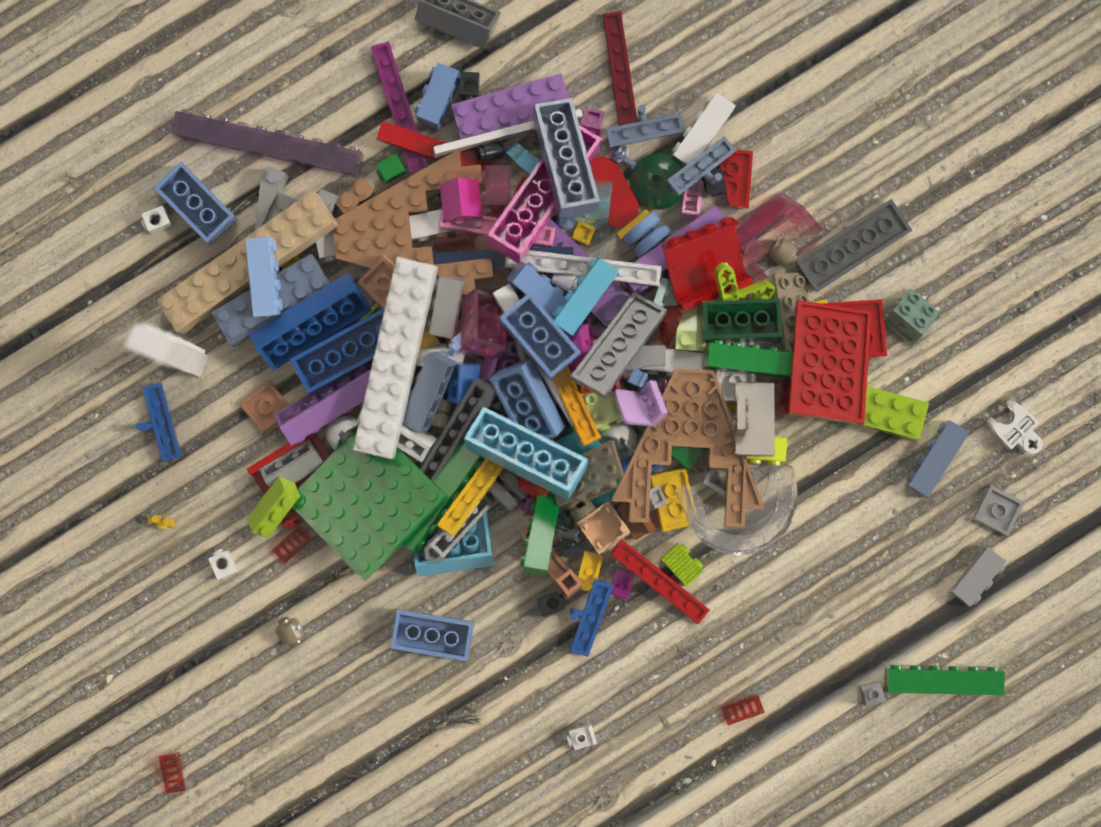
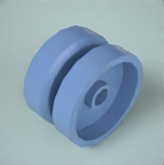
[623,212,672,259]

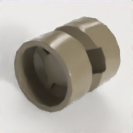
[431,398,455,428]
[563,499,596,523]

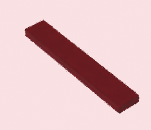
[602,11,638,126]

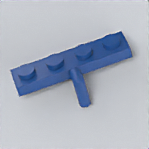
[136,383,182,462]
[569,578,613,657]

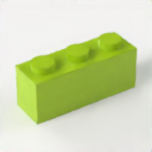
[247,476,300,538]

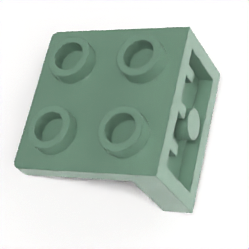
[884,289,939,346]

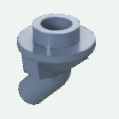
[611,146,637,169]
[556,216,575,230]

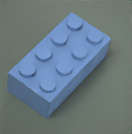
[154,162,238,246]
[499,293,581,381]
[490,359,565,439]
[391,609,474,661]

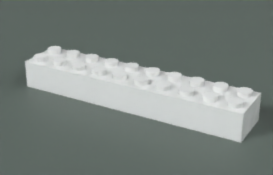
[353,257,438,459]
[125,322,209,377]

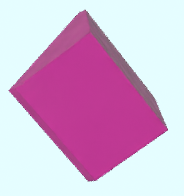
[440,178,483,223]

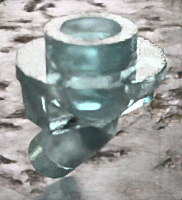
[557,507,581,529]

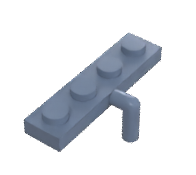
[606,105,685,148]
[666,136,736,197]

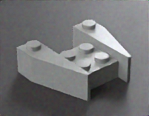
[255,165,339,230]

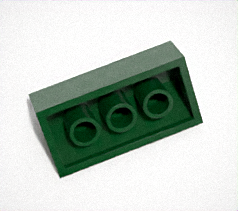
[702,299,782,344]

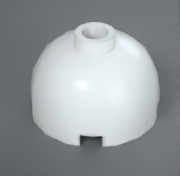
[325,414,359,450]
[599,421,638,456]

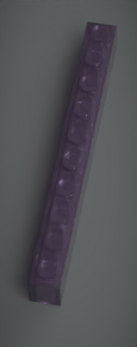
[171,109,364,177]

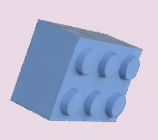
[415,63,460,131]

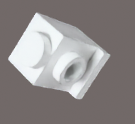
[567,723,597,750]

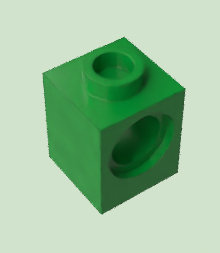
[375,154,407,184]

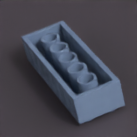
[532,98,600,218]
[211,254,330,348]

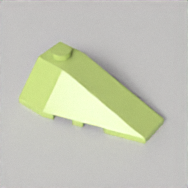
[674,305,707,353]

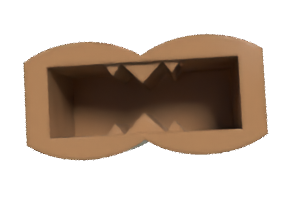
[335,179,375,214]

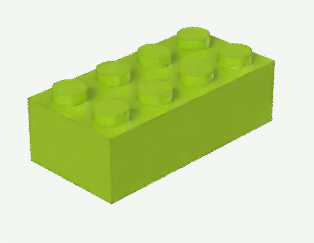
[855,386,929,441]

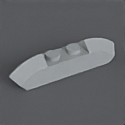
[425,490,495,562]

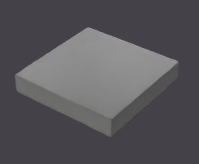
[973,485,1025,536]

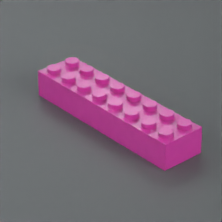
[486,125,602,264]

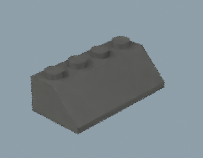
[414,0,501,49]

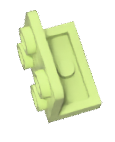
[581,391,623,432]

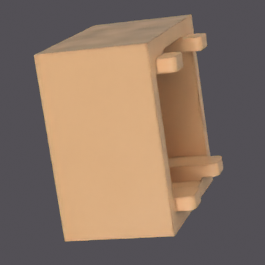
[577,501,630,554]

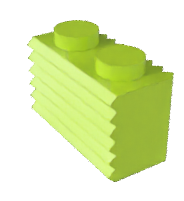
[660,543,704,587]

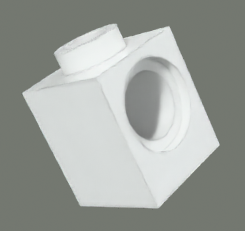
[141,205,173,234]
[209,549,238,580]

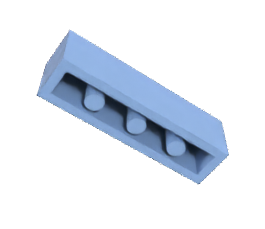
[245,236,283,317]

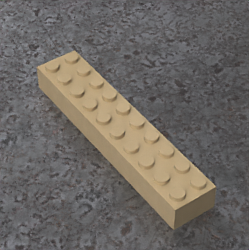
[157,191,339,334]

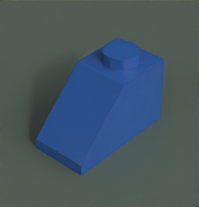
[448,362,481,404]

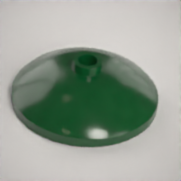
[630,153,685,210]

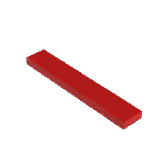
[376,121,490,177]
[609,539,710,624]

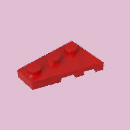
[719,149,753,209]

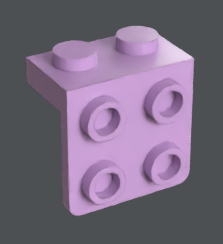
[613,381,668,426]

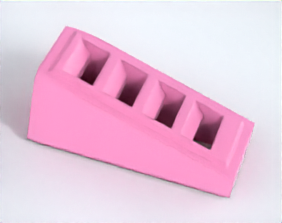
[679,181,703,221]

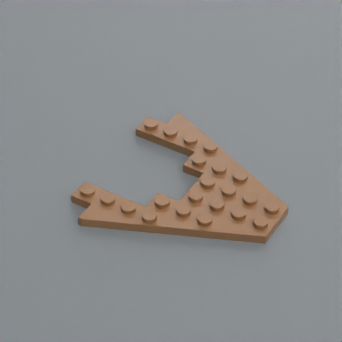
[333,150,494,299]
[611,368,764,528]

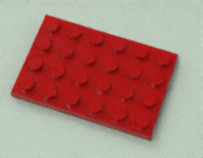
[787,300,872,425]

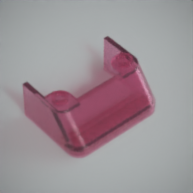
[736,193,823,281]

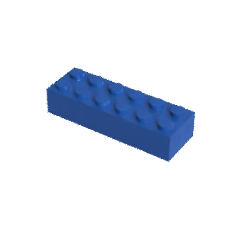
[249,273,372,371]
[290,307,386,393]

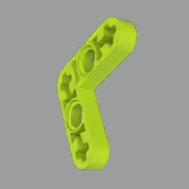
[714,263,775,301]

